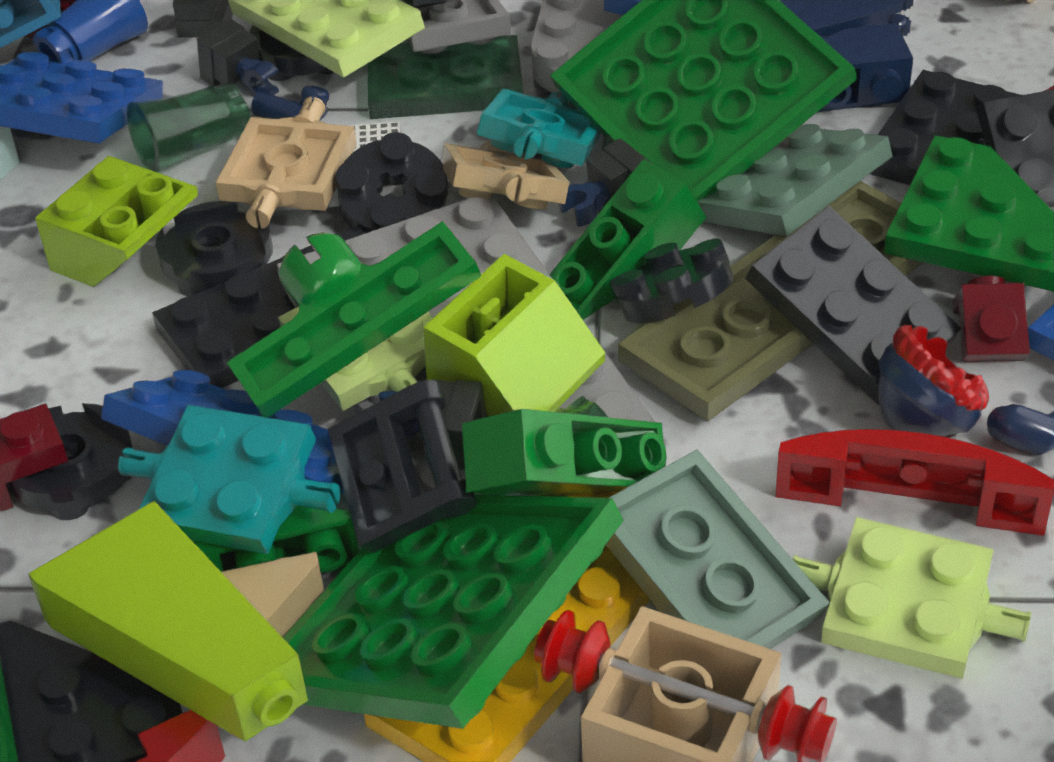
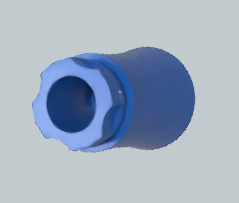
[33,0,148,64]

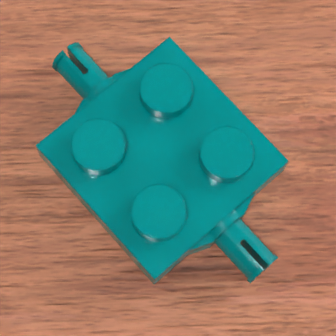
[476,88,600,168]
[118,405,340,555]

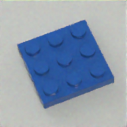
[0,52,163,144]

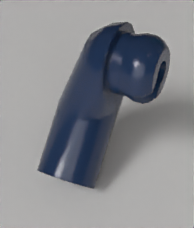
[251,85,330,121]
[987,404,1054,455]

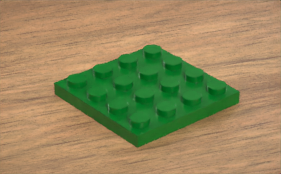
[550,0,857,202]
[283,493,624,729]

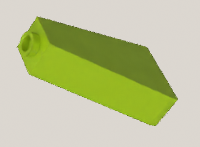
[28,501,308,742]

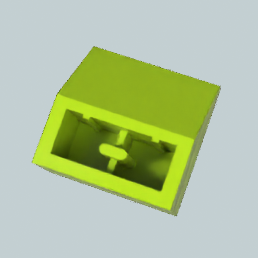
[35,155,198,287]
[423,253,605,416]

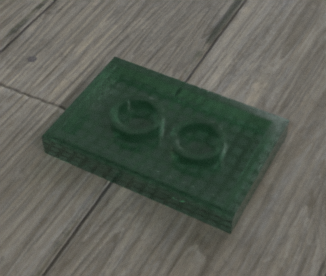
[368,35,524,119]

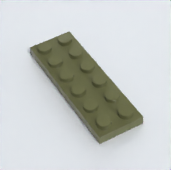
[618,181,924,422]

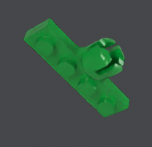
[227,221,481,418]

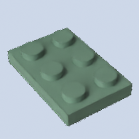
[698,124,892,237]
[606,449,830,649]

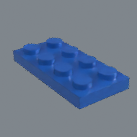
[101,370,345,495]

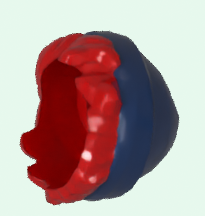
[878,325,989,436]

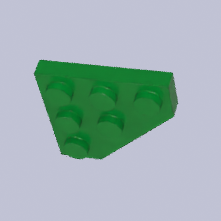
[884,135,1054,292]

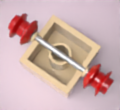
[534,606,837,762]

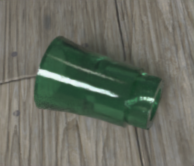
[126,84,250,173]

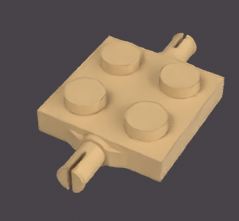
[215,97,357,229]
[440,141,569,209]

